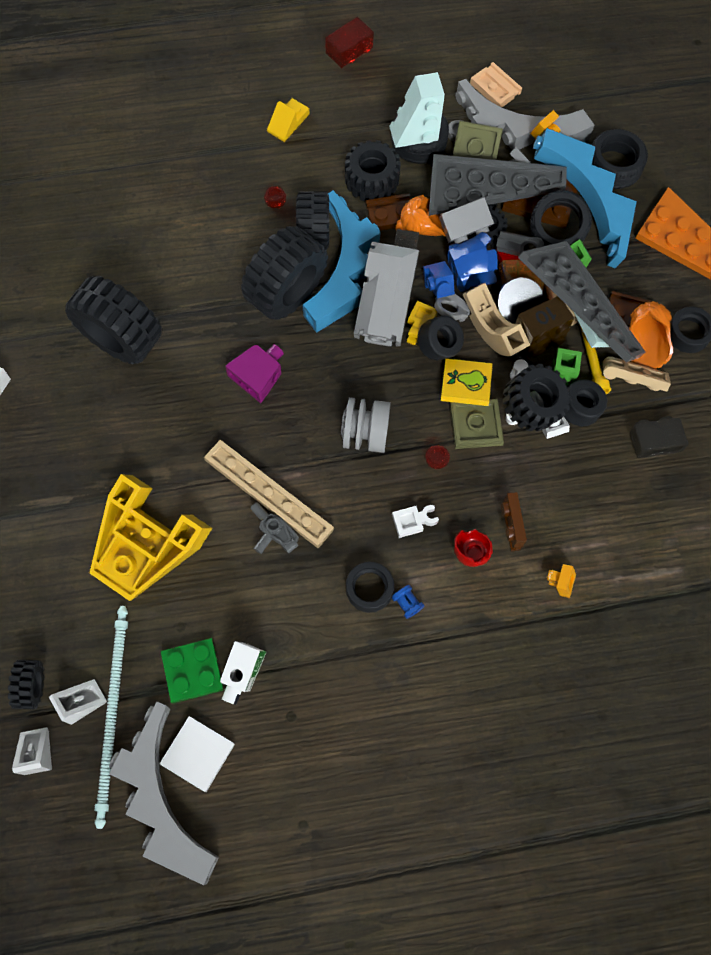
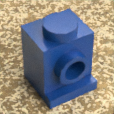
[423,261,455,298]

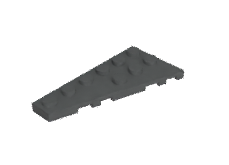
[428,154,567,216]
[518,241,646,363]

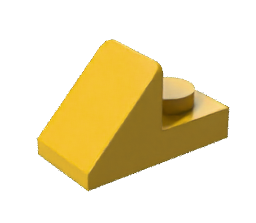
[267,98,310,142]

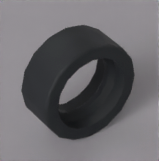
[670,306,711,353]
[346,562,394,613]

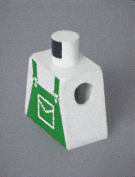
[220,641,266,705]

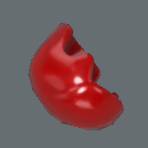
[454,529,493,567]

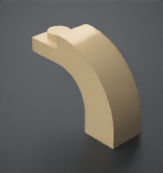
[463,283,530,356]

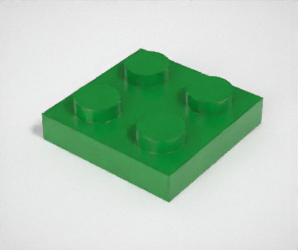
[161,638,224,704]

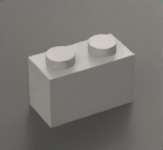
[439,197,494,244]

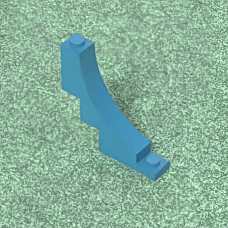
[533,128,637,268]

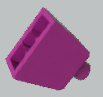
[225,344,284,403]

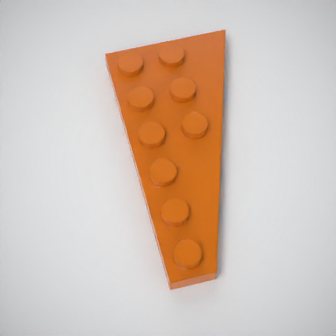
[635,187,711,280]

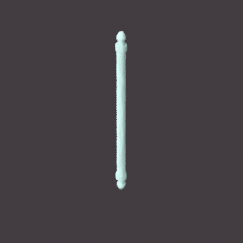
[94,606,128,829]

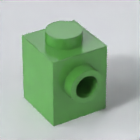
[552,348,582,386]

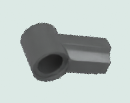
[496,231,545,256]

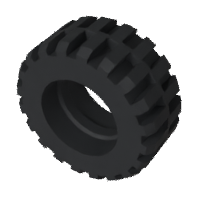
[241,226,328,320]
[65,276,162,364]

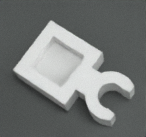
[392,505,439,538]

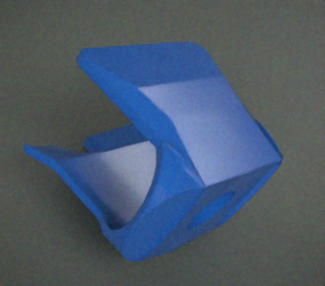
[448,232,498,292]

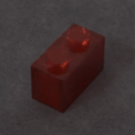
[325,17,374,68]

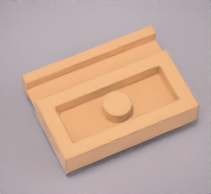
[470,62,522,107]

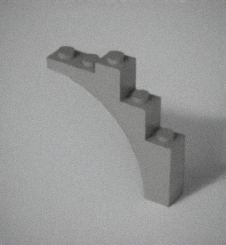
[456,79,595,150]
[109,702,219,885]

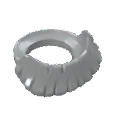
[434,294,470,322]

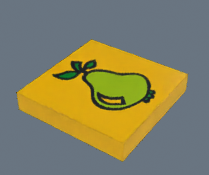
[441,359,492,406]

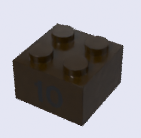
[515,296,574,358]

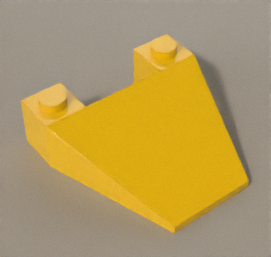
[90,474,212,601]

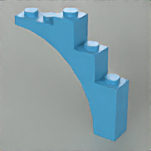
[303,190,381,333]

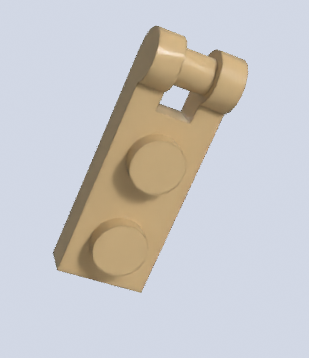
[603,357,671,392]

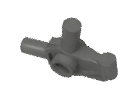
[250,502,299,554]

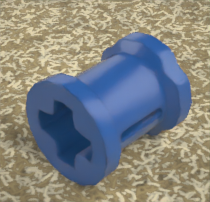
[392,585,425,619]

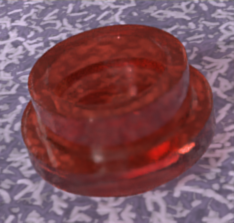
[264,186,286,208]
[425,445,450,469]

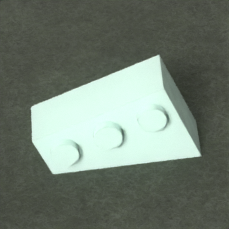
[390,72,445,148]

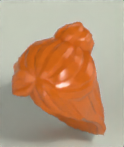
[396,195,445,236]
[629,301,673,369]

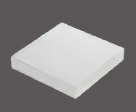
[160,716,235,792]

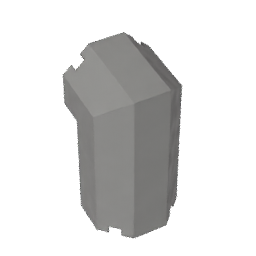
[354,242,419,346]

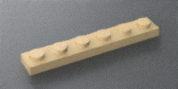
[204,440,334,548]

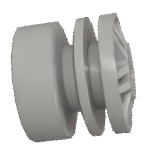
[341,397,391,453]

